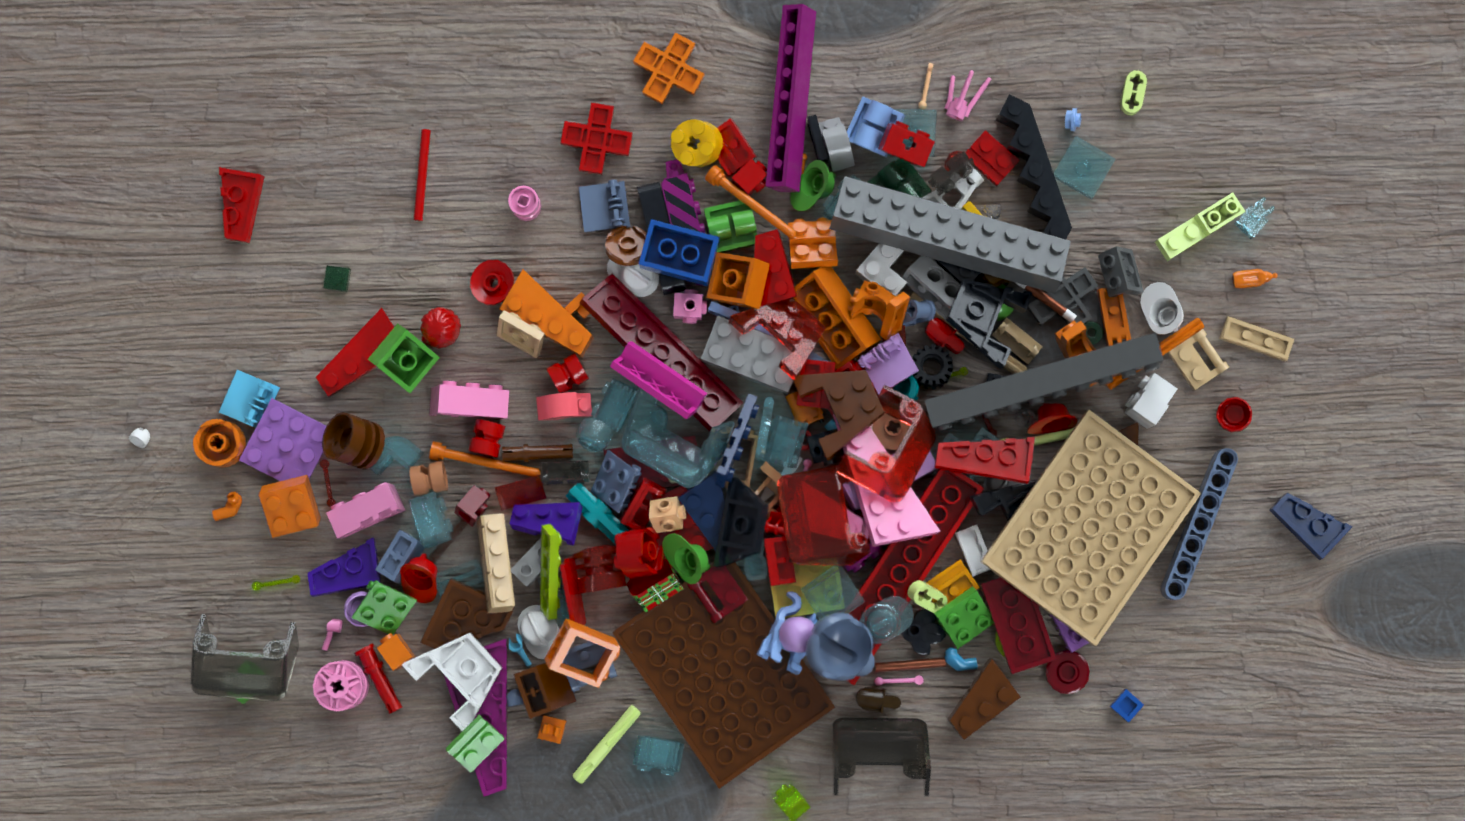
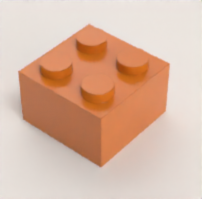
[706,252,770,309]
[259,474,321,538]

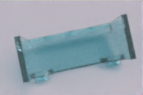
[621,387,735,488]

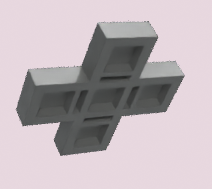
[1027,267,1098,325]

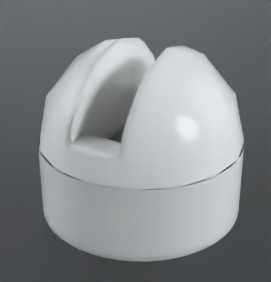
[129,427,150,448]

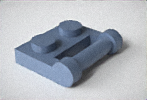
[562,641,618,693]

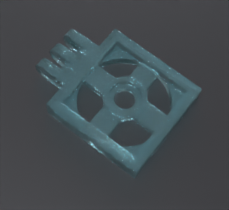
[754,397,774,462]

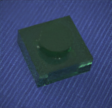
[323,265,351,293]

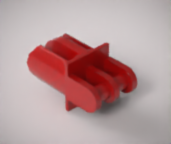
[925,318,965,354]
[764,505,797,537]

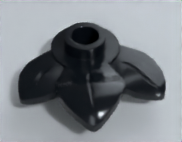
[901,609,946,655]

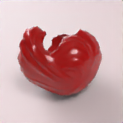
[420,307,461,349]

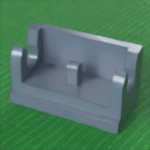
[375,529,427,584]

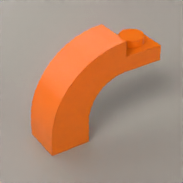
[1055,320,1097,387]

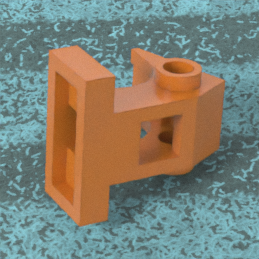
[848,280,910,341]

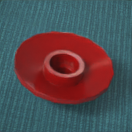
[470,260,514,305]

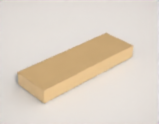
[1219,316,1294,362]

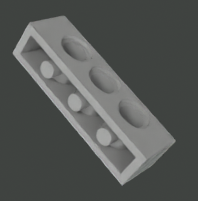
[902,255,963,336]

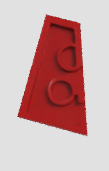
[219,167,265,243]
[752,229,797,309]

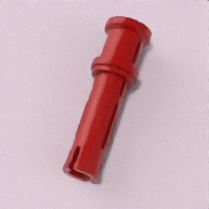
[354,643,402,714]

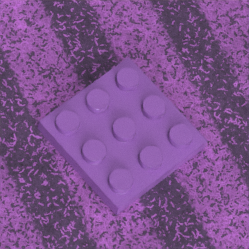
[239,398,326,481]

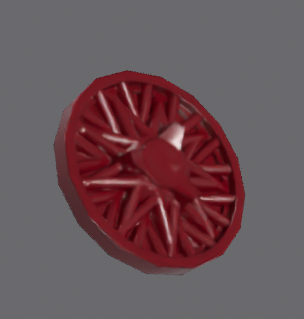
[1045,650,1090,694]

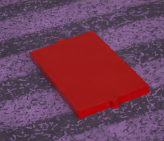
[560,556,586,625]

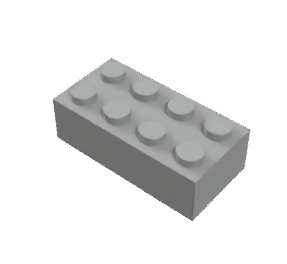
[701,316,805,395]

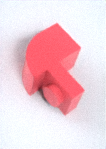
[536,392,592,421]

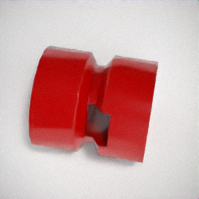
[546,353,589,393]
[468,419,506,458]

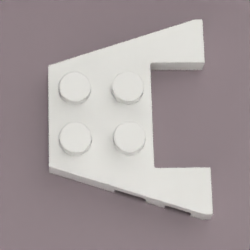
[402,633,502,731]

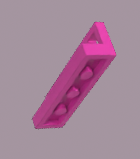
[610,341,708,420]

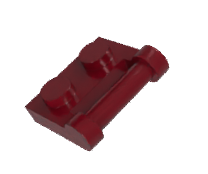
[687,566,748,624]

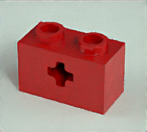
[878,121,935,167]

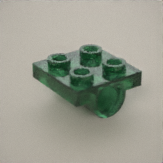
[867,158,932,198]

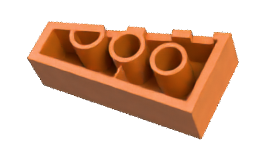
[500,269,594,358]

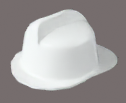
[607,259,659,297]
[1140,282,1184,335]
[517,605,560,659]

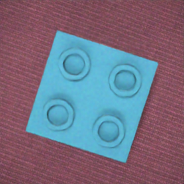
[219,370,280,428]

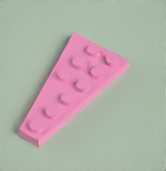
[833,414,940,547]

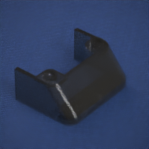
[190,614,299,701]
[832,717,931,796]

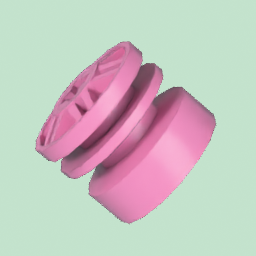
[313,660,370,712]

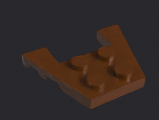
[792,370,884,461]

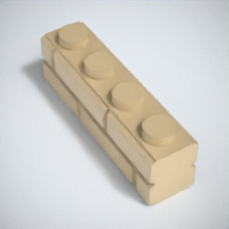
[477,514,515,613]

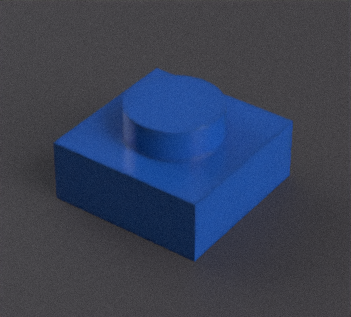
[1110,689,1144,723]

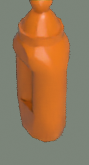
[1232,269,1278,289]

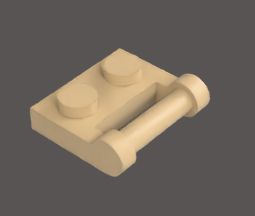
[1167,329,1229,391]

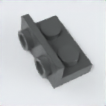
[1098,246,1144,298]

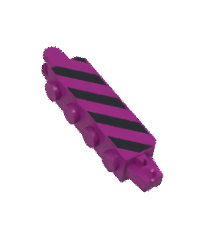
[661,159,706,286]

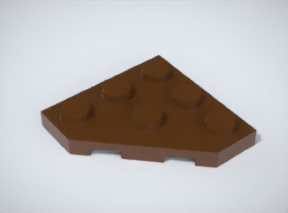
[420,578,515,649]

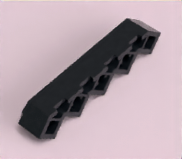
[996,94,1072,239]

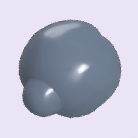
[806,613,875,681]

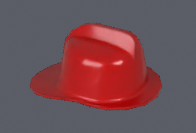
[1027,403,1077,434]
[400,553,438,603]

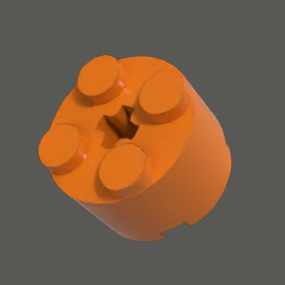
[193,419,246,468]

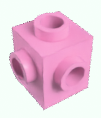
[673,290,707,324]

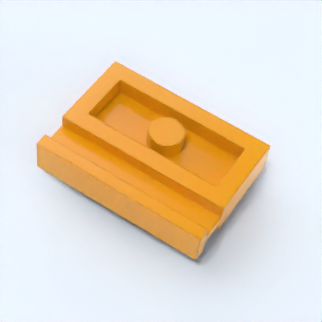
[925,559,980,604]

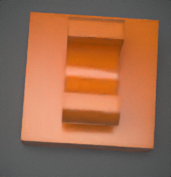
[565,292,590,319]
[537,715,567,744]

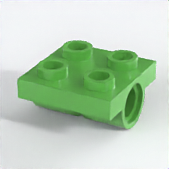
[704,200,757,253]
[934,586,994,649]

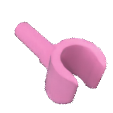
[322,619,343,651]

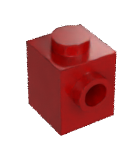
[732,158,767,196]

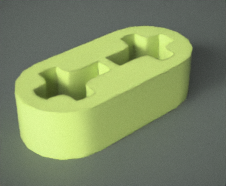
[1120,70,1147,115]
[908,580,948,613]

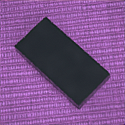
[807,115,828,164]

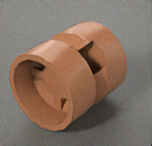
[409,461,448,496]

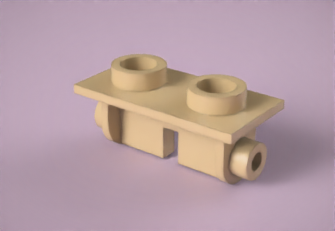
[992,318,1043,364]

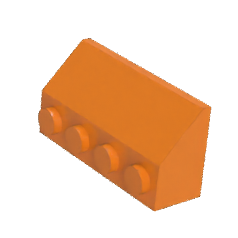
[789,267,882,369]

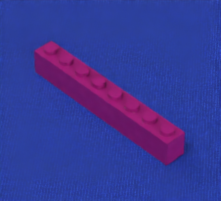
[766,4,816,192]

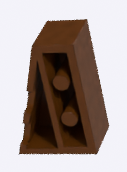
[947,658,1021,740]

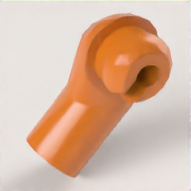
[212,492,242,521]

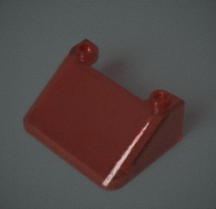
[777,464,871,566]

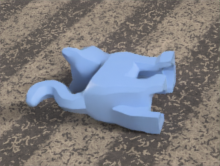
[756,591,818,675]

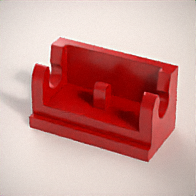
[620,477,666,530]
[764,536,796,586]

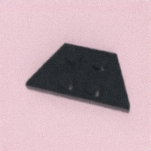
[713,477,769,567]

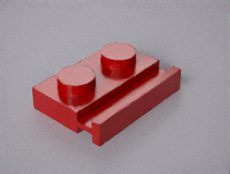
[717,118,757,176]
[962,130,1020,187]
[797,359,836,409]

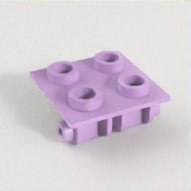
[858,333,919,396]

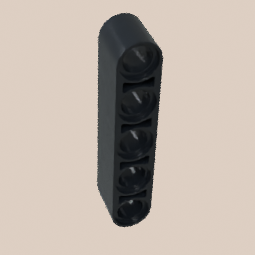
[637,182,686,295]

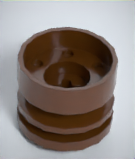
[322,412,385,470]

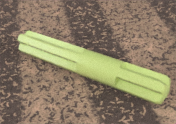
[573,705,641,784]

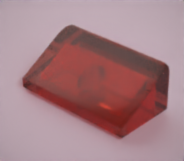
[494,475,547,511]

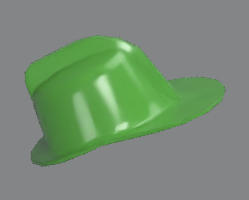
[790,160,836,211]
[662,533,710,584]

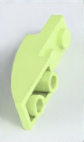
[1155,193,1246,261]

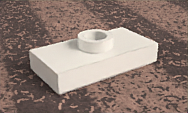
[955,525,990,577]

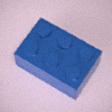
[639,219,720,286]

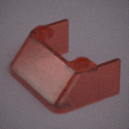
[837,384,936,502]

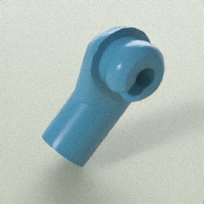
[945,647,978,671]

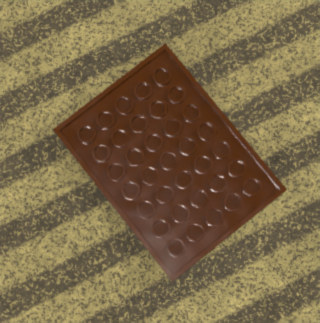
[612,562,836,789]

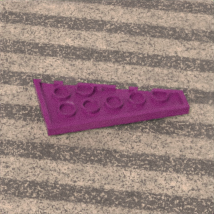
[443,638,507,797]

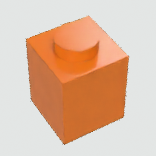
[377,633,416,671]

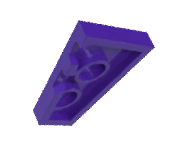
[509,502,583,546]
[307,537,381,597]

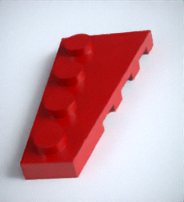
[934,437,1035,484]

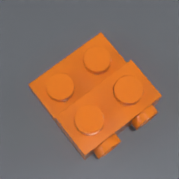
[788,217,838,269]

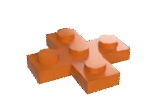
[633,32,705,105]

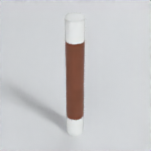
[1015,282,1077,323]

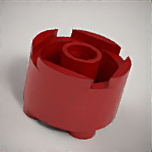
[614,527,664,578]

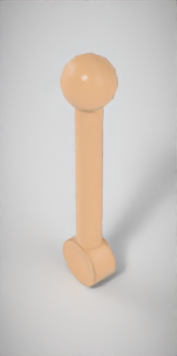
[918,63,933,110]

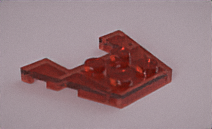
[729,298,826,380]

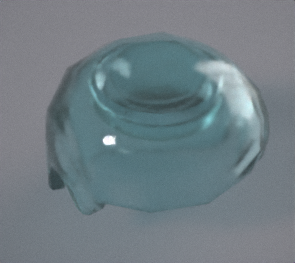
[576,418,613,452]

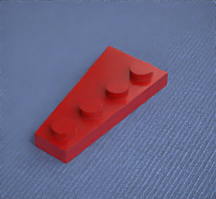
[316,308,395,397]

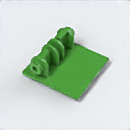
[352,580,417,635]

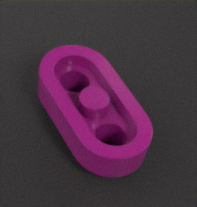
[842,543,886,573]

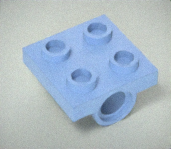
[847,97,906,157]

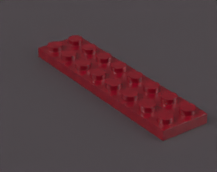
[579,273,743,434]

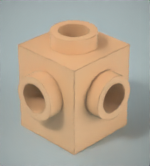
[649,496,686,533]

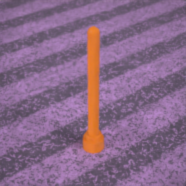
[705,165,797,238]
[429,441,541,478]

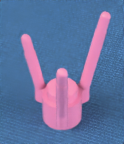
[944,70,991,121]

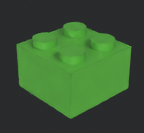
[368,323,440,393]

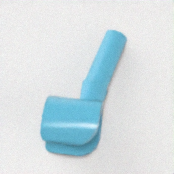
[509,634,532,667]

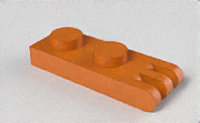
[1097,288,1131,347]

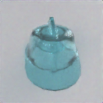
[859,596,914,644]

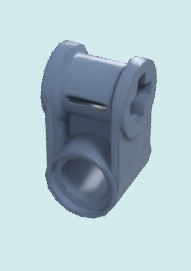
[902,300,936,327]

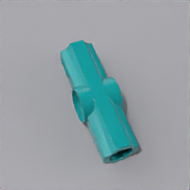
[566,482,629,545]

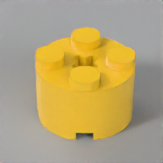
[671,119,723,167]

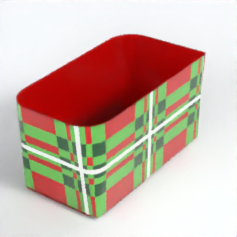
[627,559,683,612]

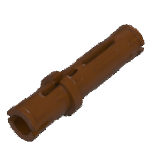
[502,444,573,462]

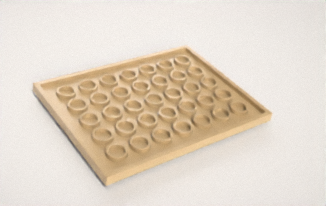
[980,410,1201,646]

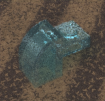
[370,436,425,475]

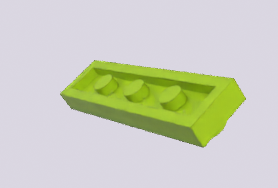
[540,524,562,620]

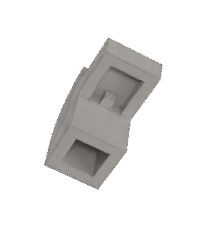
[819,117,855,172]

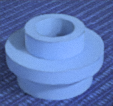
[1065,108,1081,132]

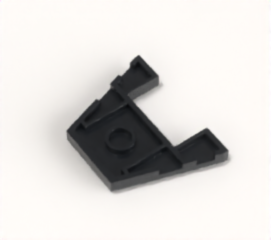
[946,279,1032,370]
[970,480,1037,521]

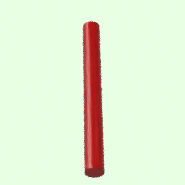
[413,129,431,221]

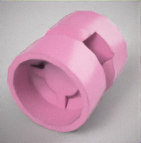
[508,185,541,221]

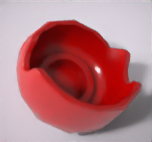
[1216,397,1252,433]

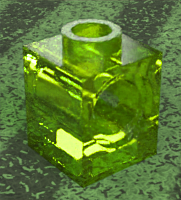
[774,783,811,821]

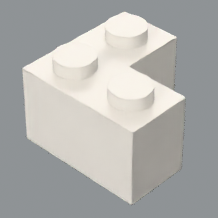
[855,243,907,296]
[1124,373,1177,429]

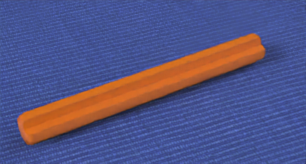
[1105,318,1204,390]

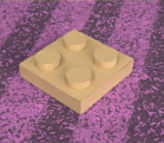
[497,310,545,358]

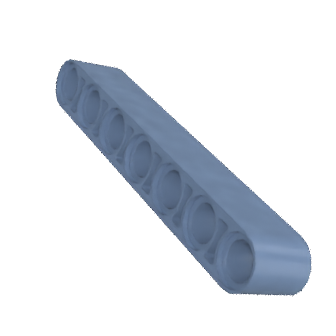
[1160,448,1238,600]

